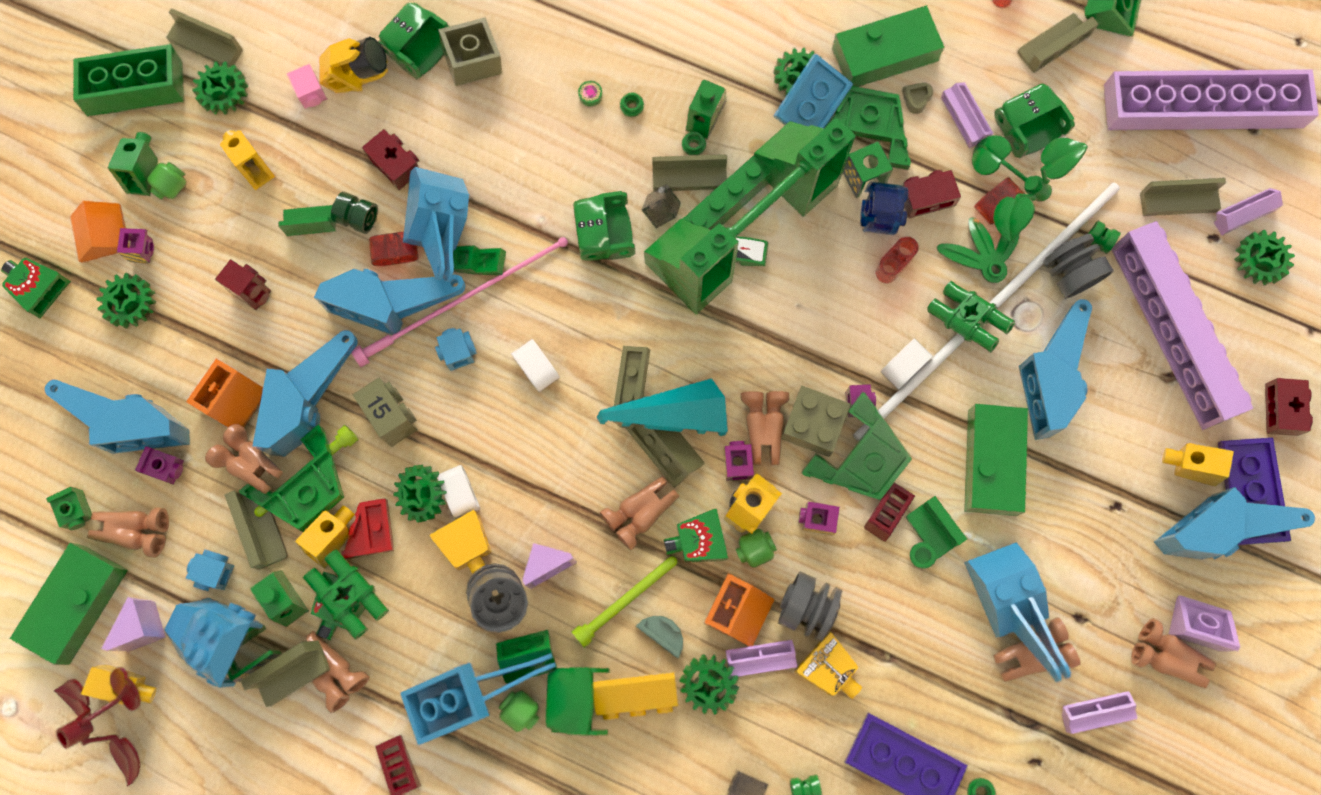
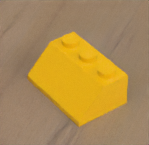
[593,673,678,720]

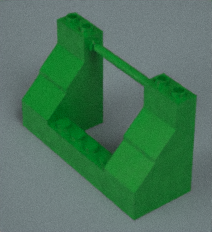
[644,117,856,315]

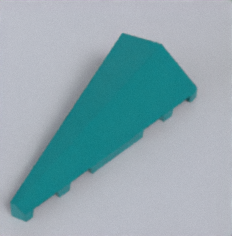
[596,378,728,436]

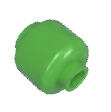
[147,162,187,200]
[736,529,777,568]
[498,690,540,732]

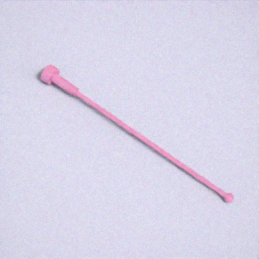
[352,237,568,367]

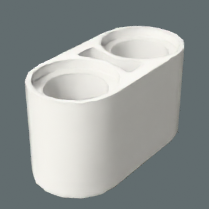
[880,338,933,390]
[511,339,560,392]
[438,465,480,520]

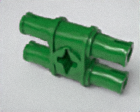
[927,281,1015,353]
[303,549,389,640]

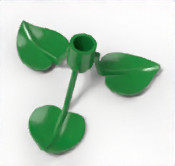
[972,135,1088,242]

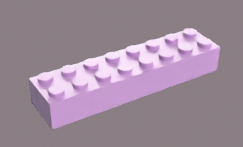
[1104,69,1319,130]
[1111,221,1254,430]

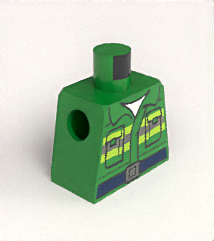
[686,80,727,140]

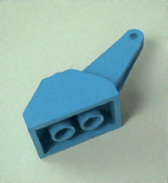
[403,167,469,282]
[314,269,466,335]
[1019,299,1092,440]
[253,330,358,457]
[45,380,190,454]
[1154,487,1315,560]
[964,542,1071,682]
[400,653,556,745]

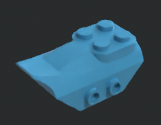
[164,597,263,688]

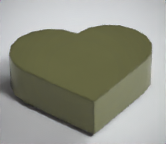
[902,83,933,114]

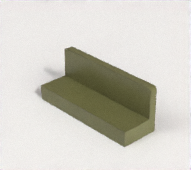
[166,8,243,67]
[1017,13,1098,73]
[652,154,727,192]
[1140,178,1226,216]
[612,346,651,428]
[626,424,705,488]
[224,490,288,570]
[240,640,330,707]

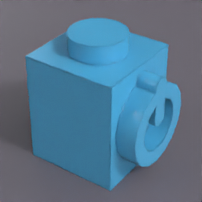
[435,328,477,371]
[186,549,235,591]

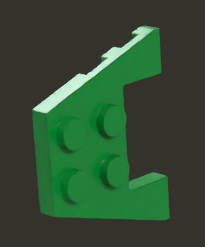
[827,86,911,170]
[802,391,912,500]
[239,424,345,532]

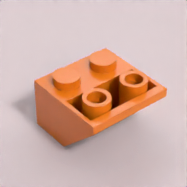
[186,358,263,428]
[704,573,775,647]

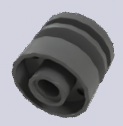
[778,571,843,642]

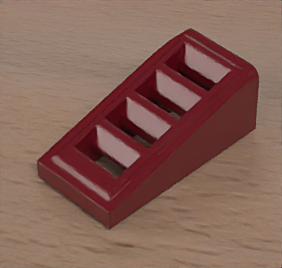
[864,482,915,542]
[375,735,421,795]

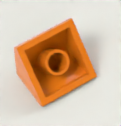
[70,201,129,263]

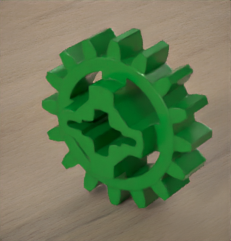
[773,47,822,97]
[192,61,249,115]
[1234,230,1295,285]
[96,273,156,329]
[393,465,447,523]
[679,654,739,715]

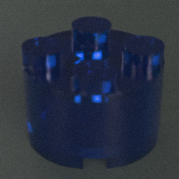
[860,181,908,235]

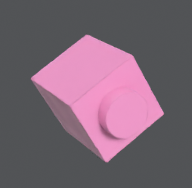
[287,64,327,109]

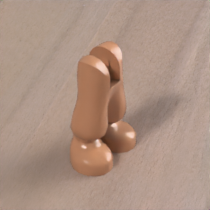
[741,391,790,465]
[205,424,283,494]
[599,476,680,551]
[87,508,169,558]
[993,617,1081,682]
[1131,618,1217,689]
[306,631,370,713]

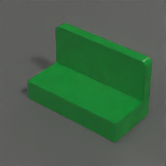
[278,205,336,236]
[906,496,967,559]
[496,630,557,684]

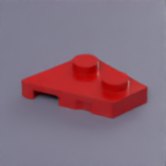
[341,498,394,559]

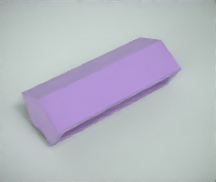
[941,82,994,148]
[1214,188,1283,236]
[726,640,797,676]
[1062,691,1138,734]

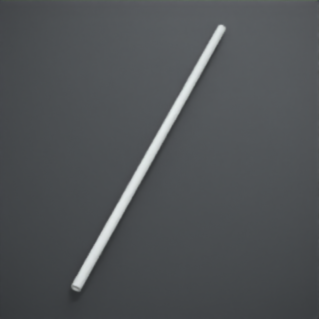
[853,183,1120,442]

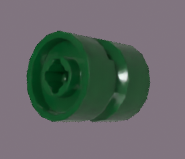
[331,191,378,234]

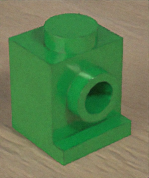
[46,487,92,530]

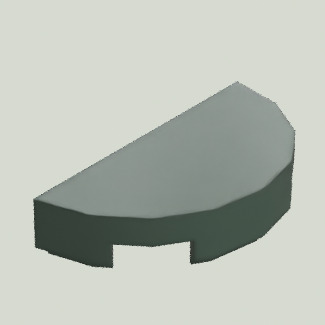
[636,616,683,658]

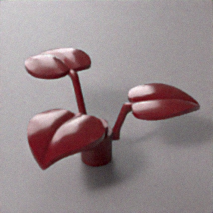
[54,667,141,786]

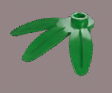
[937,217,1020,283]

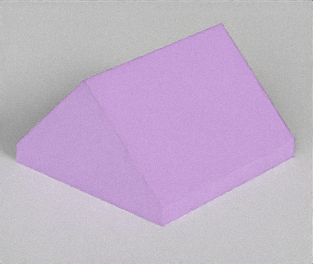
[522,543,577,589]
[1169,595,1240,652]
[101,597,166,652]

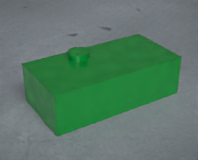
[832,5,945,87]
[73,44,184,117]
[964,404,1028,516]
[9,543,128,665]

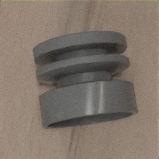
[1043,233,1114,299]
[466,563,528,633]

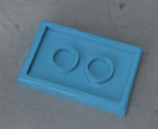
[773,54,853,129]

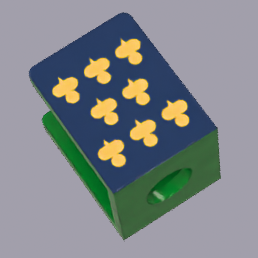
[843,141,893,198]
[227,625,282,682]

